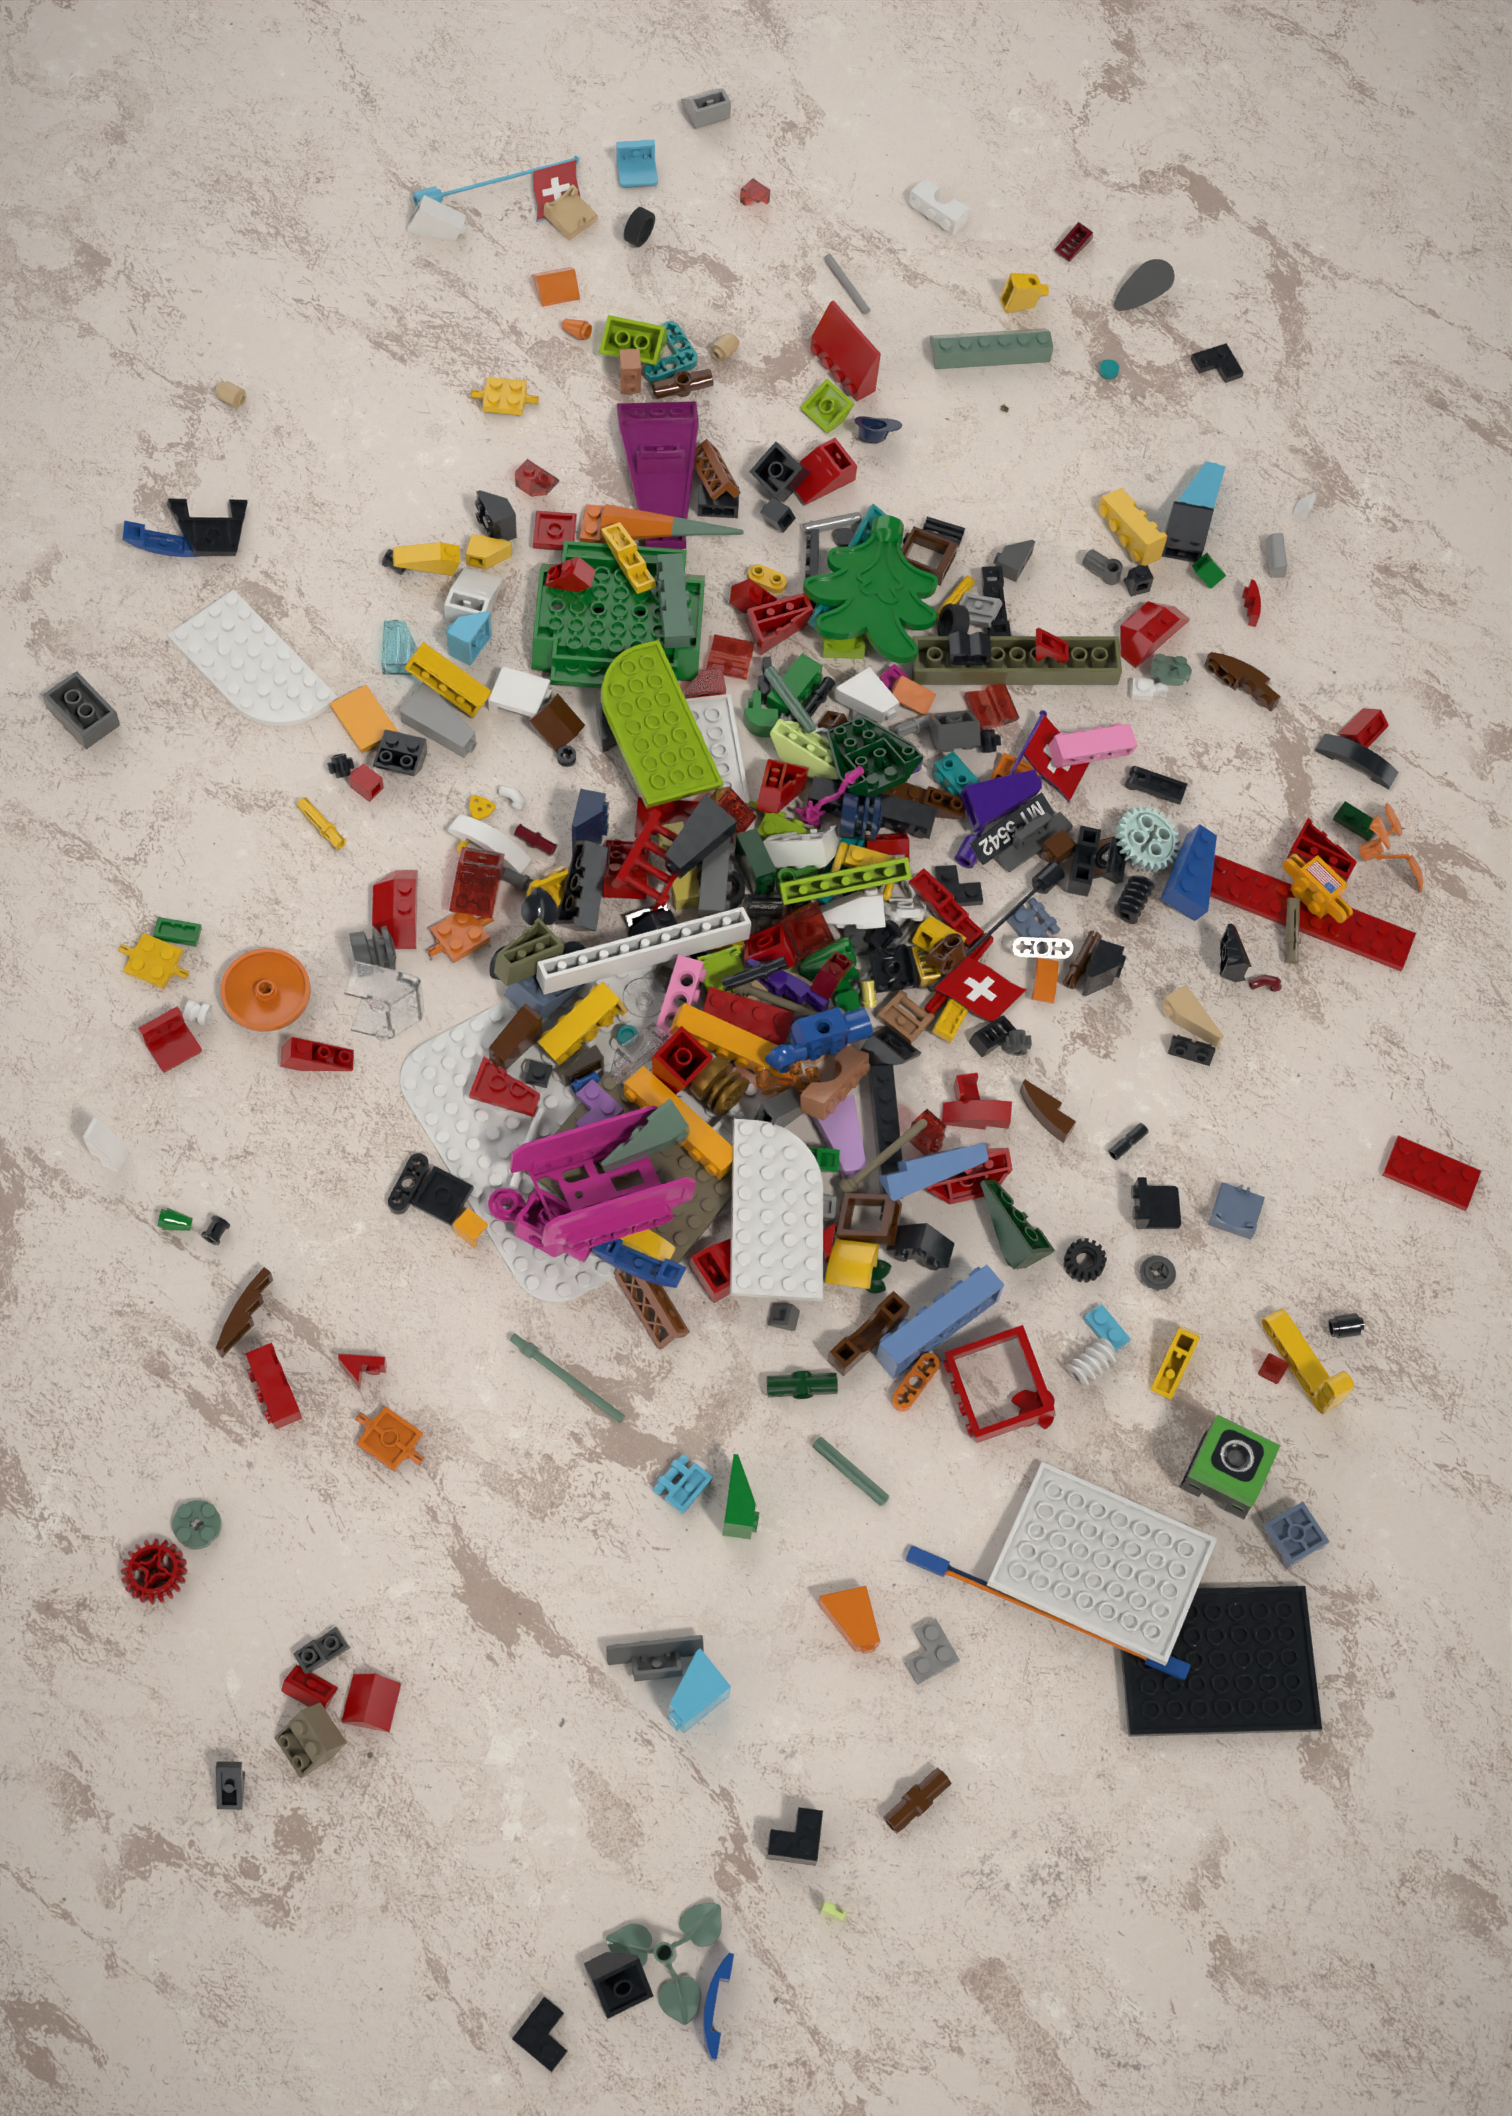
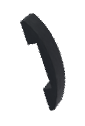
[981,566,1011,636]
[1315,734,1399,790]

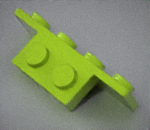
[748,799,822,838]

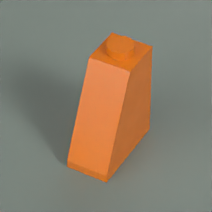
[818,1586,881,1654]

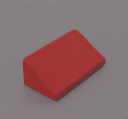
[281,1664,338,1710]

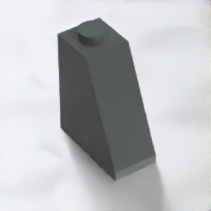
[754,1087,803,1128]

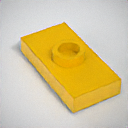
[932,998,968,1043]

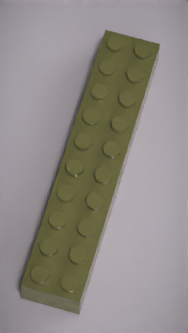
[912,636,1122,685]

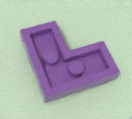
[576,1079,624,1128]

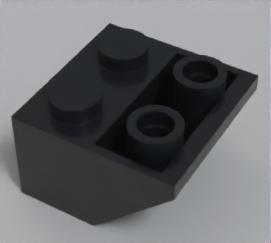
[475,490,517,541]
[373,729,427,776]

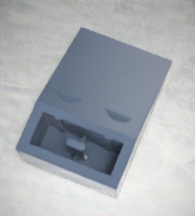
[504,975,585,1020]

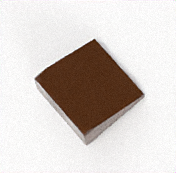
[817,711,848,730]

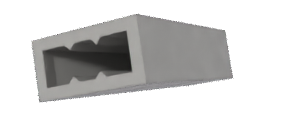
[400,683,477,758]

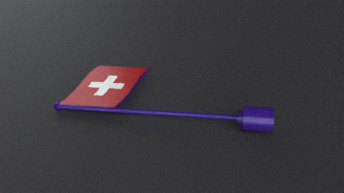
[954,710,1090,869]

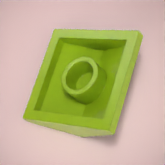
[800,379,855,434]

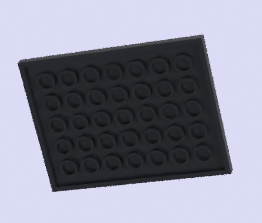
[1121,1586,1322,1737]

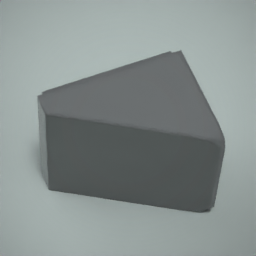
[768,1303,800,1331]

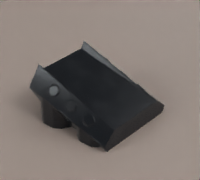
[1220,923,1252,982]
[868,944,920,993]

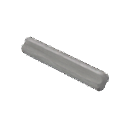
[803,512,862,535]

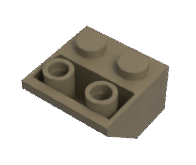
[275,1703,347,1778]

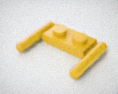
[831,842,898,901]

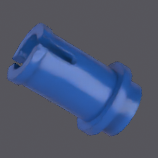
[570,1071,600,1094]

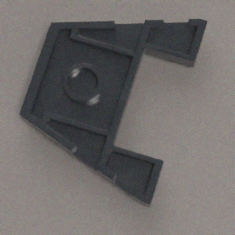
[167,498,248,556]

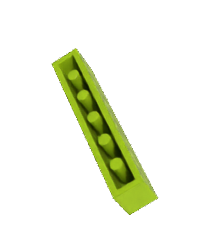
[778,857,912,905]

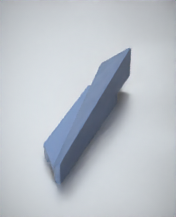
[879,1143,988,1201]

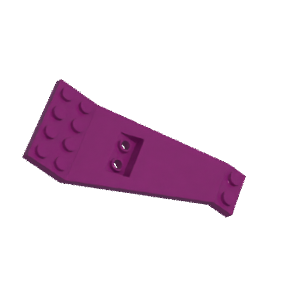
[617,401,699,549]

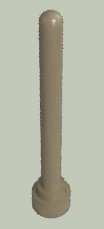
[734,983,820,1017]
[839,1119,927,1193]

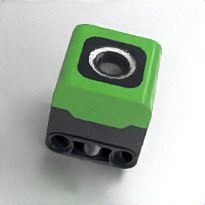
[1179,1414,1280,1520]

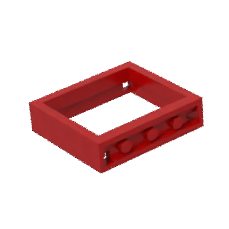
[942,1325,1056,1443]

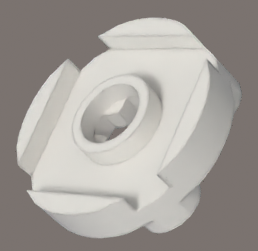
[883,898,926,921]

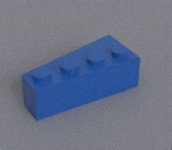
[1160,824,1217,921]

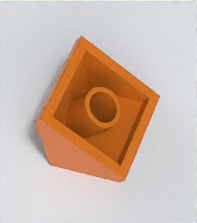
[533,267,580,307]

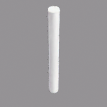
[509,1107,545,1190]

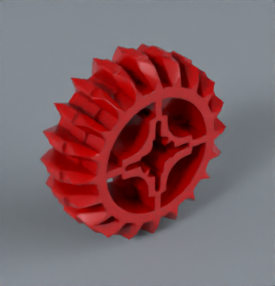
[121,1538,188,1605]

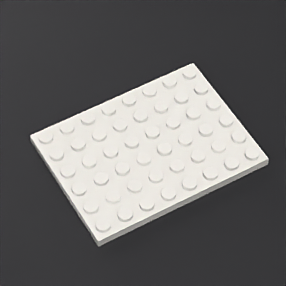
[987,1462,1217,1666]

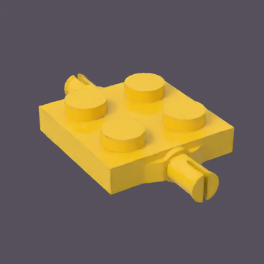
[471,377,539,416]
[118,933,190,990]

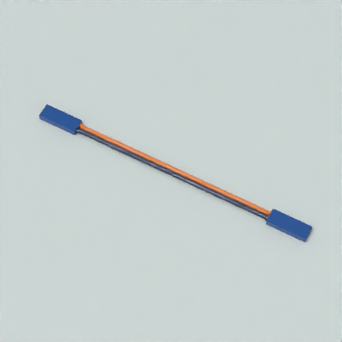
[905,1545,1191,1681]

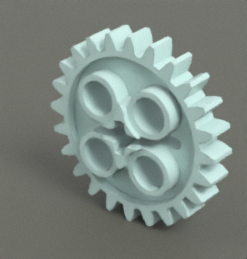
[1115,805,1180,872]

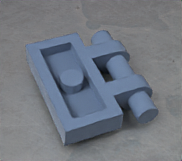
[1006,897,1061,949]

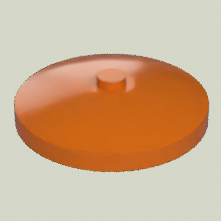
[220,948,311,1032]

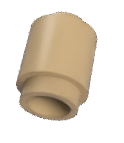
[711,333,739,362]
[215,381,247,408]

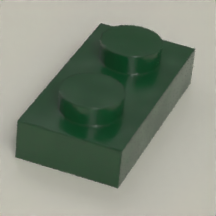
[1332,801,1375,842]

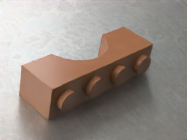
[801,1046,870,1121]

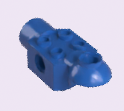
[765,1007,873,1073]

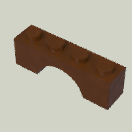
[827,1291,910,1376]

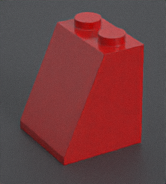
[652,1026,713,1095]

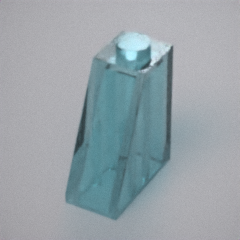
[381,620,419,675]

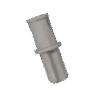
[894,713,932,737]

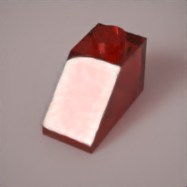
[684,668,726,699]

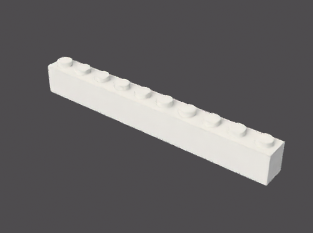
[536,907,751,995]

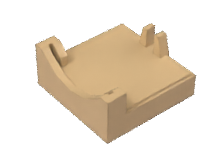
[543,185,598,240]

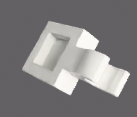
[1131,678,1169,701]

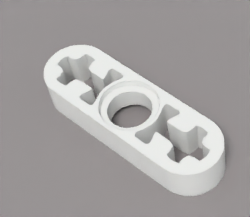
[1010,937,1073,958]

